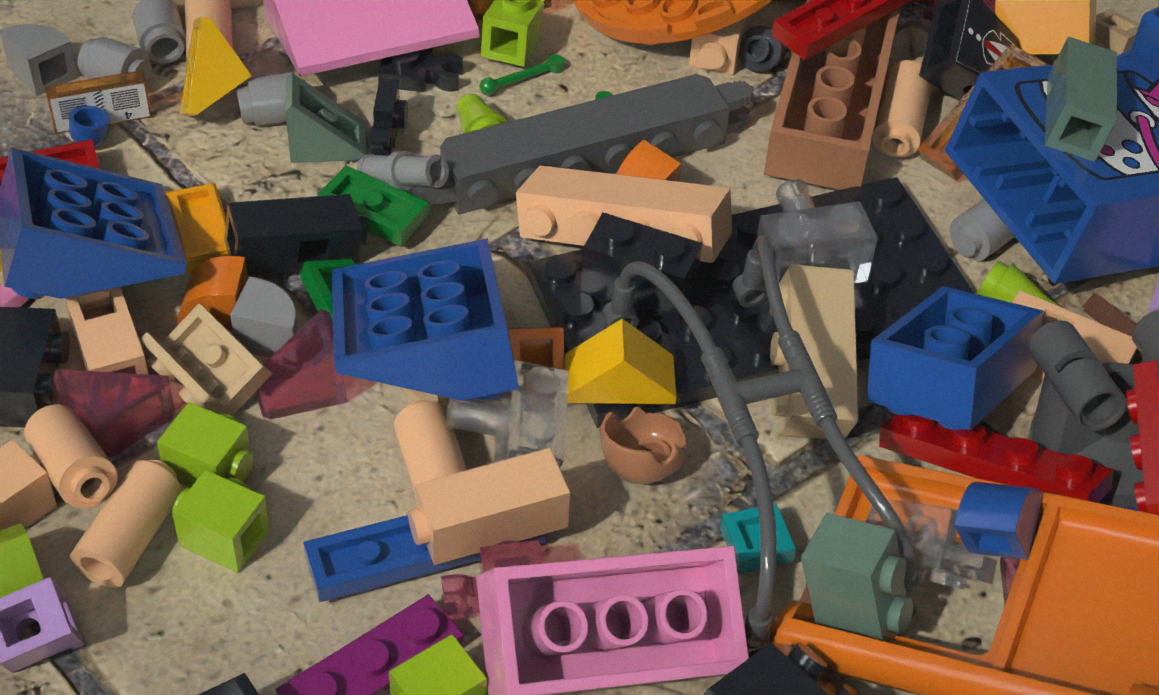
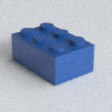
[867,286,1043,430]

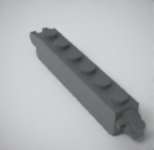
[410,74,754,215]

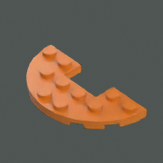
[573,0,772,45]

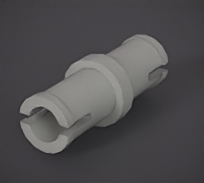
[357,150,449,191]

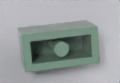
[801,512,913,643]

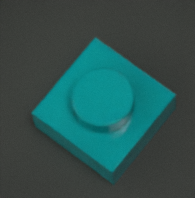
[720,503,796,574]

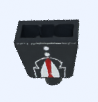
[919,0,1017,103]

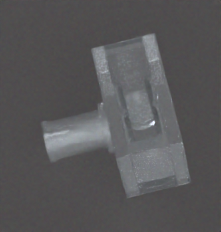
[757,179,878,283]
[445,360,569,469]

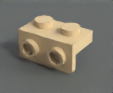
[139,303,273,416]

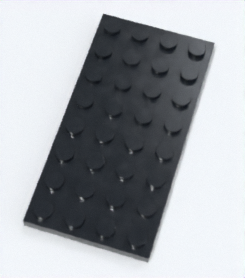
[527,177,974,428]

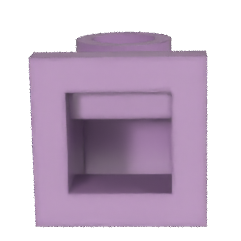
[0,577,85,673]

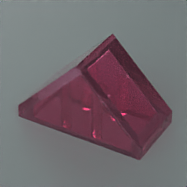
[256,309,347,420]
[54,369,175,458]

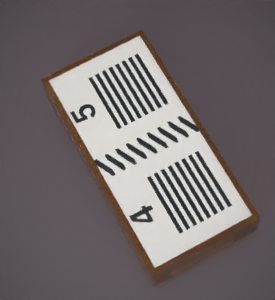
[45,70,152,134]

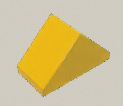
[180,16,252,116]
[564,319,676,404]

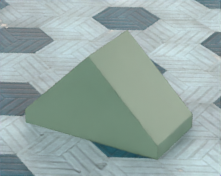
[285,73,366,163]

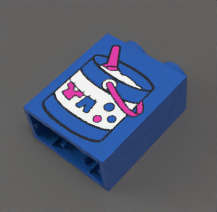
[944,54,1159,284]

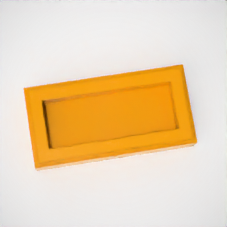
[166,183,229,274]

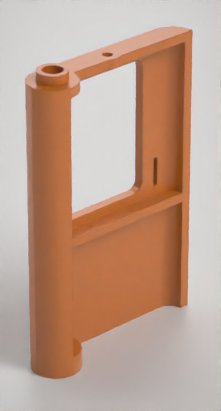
[769,455,1159,695]

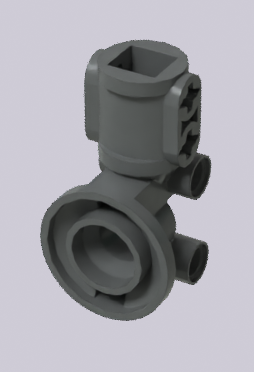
[1027,310,1159,507]

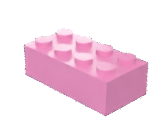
[476,546,749,695]

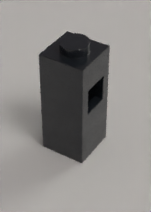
[224,194,367,275]

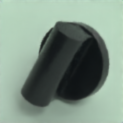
[738,26,791,72]

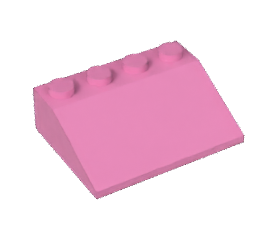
[263,0,480,76]

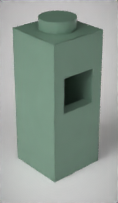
[1044,36,1117,162]

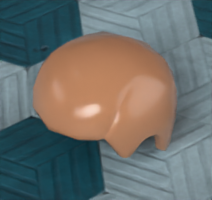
[600,407,688,484]

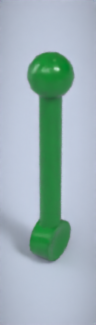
[479,54,565,96]

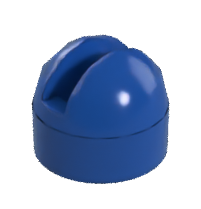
[69,106,109,148]

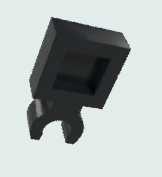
[378,48,463,92]
[369,78,408,155]

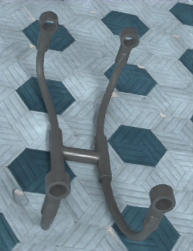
[602,236,919,658]

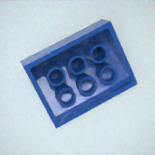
[0,147,187,299]
[332,238,519,401]

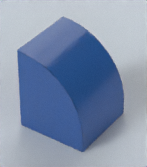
[954,482,1043,560]

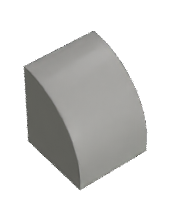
[0,24,78,97]
[230,276,300,364]

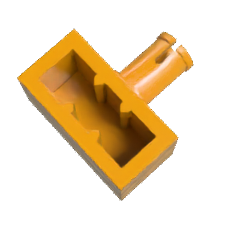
[995,0,1097,55]

